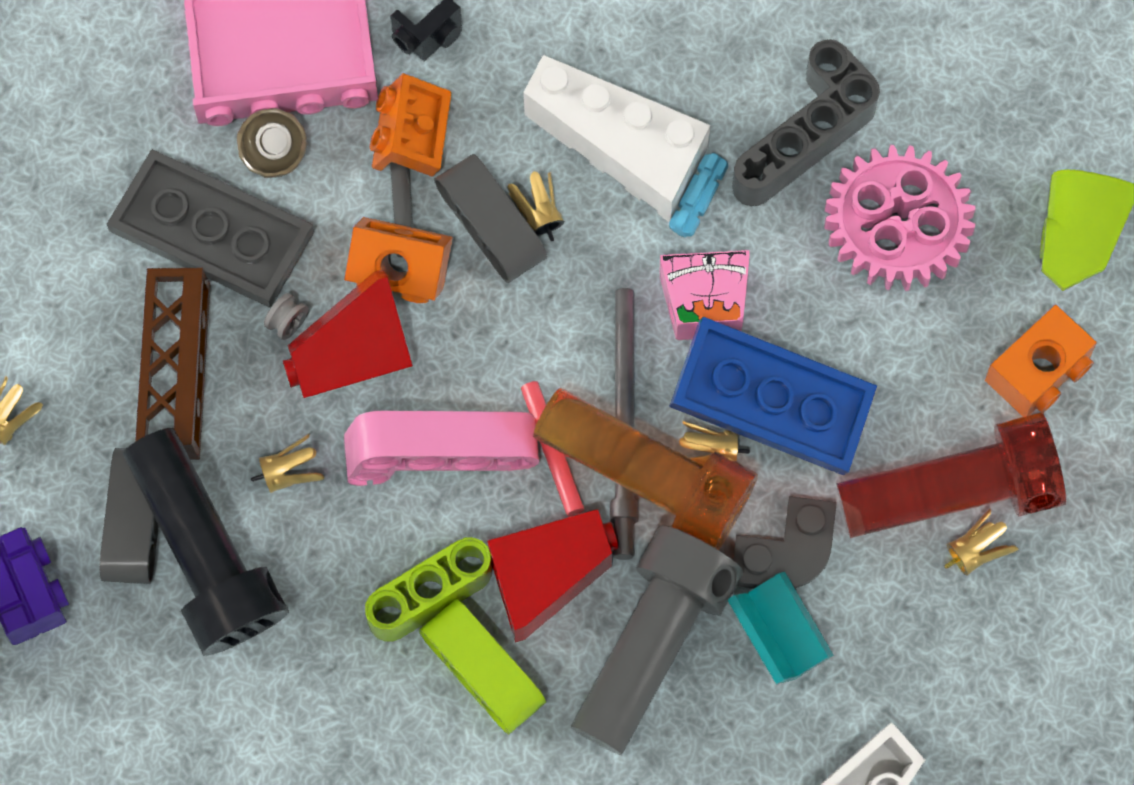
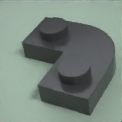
[733,496,837,590]

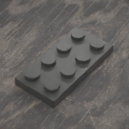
[106,149,314,308]

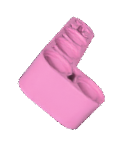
[344,411,539,486]

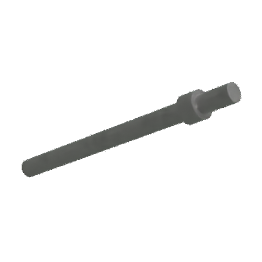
[610,288,638,560]

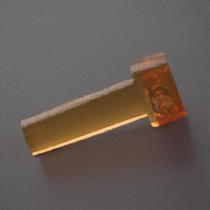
[533,388,758,551]

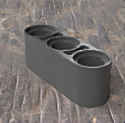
[434,154,547,283]
[100,448,159,584]

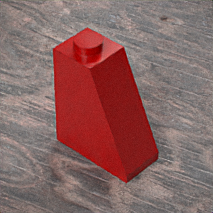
[283,269,413,398]
[487,509,618,643]

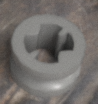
[264,293,309,340]

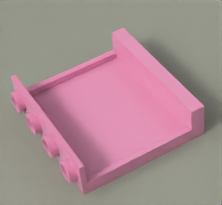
[184,0,378,126]

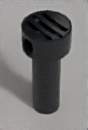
[123,427,289,656]

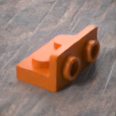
[370,73,451,177]

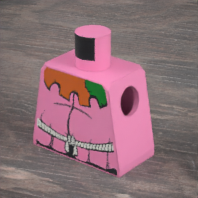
[659,250,750,340]

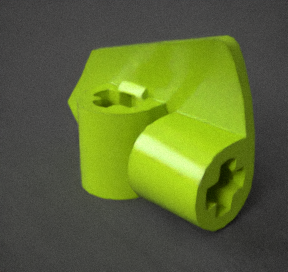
[1040,169,1134,291]

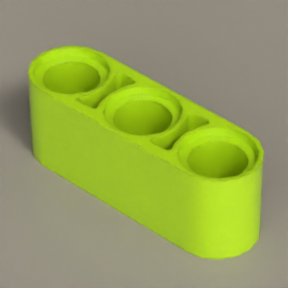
[365,537,492,642]
[418,599,547,735]

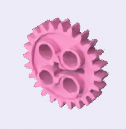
[824,145,975,291]

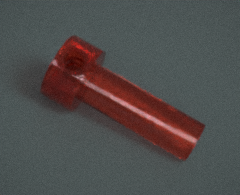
[836,413,1066,538]

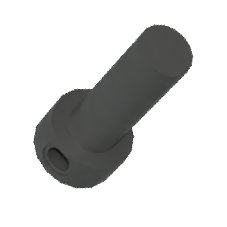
[571,525,744,756]

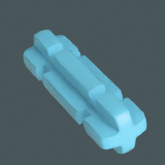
[669,153,728,237]

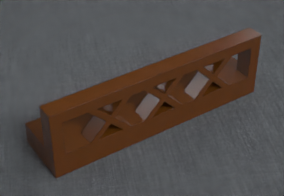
[135,268,210,460]

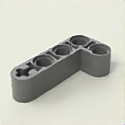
[732,39,880,206]

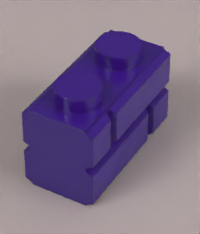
[0,527,69,645]

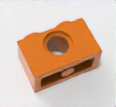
[344,217,453,303]
[985,304,1097,419]

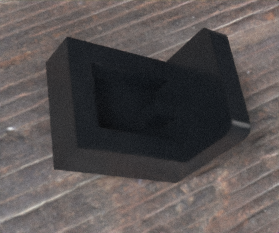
[390,0,462,62]

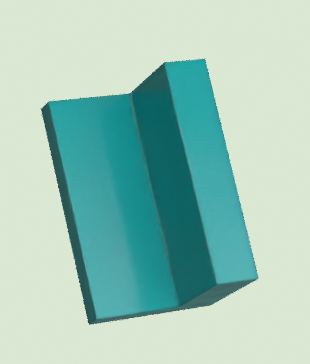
[727,572,834,685]

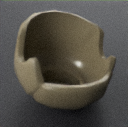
[237,108,307,178]

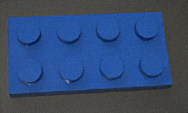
[669,317,877,476]

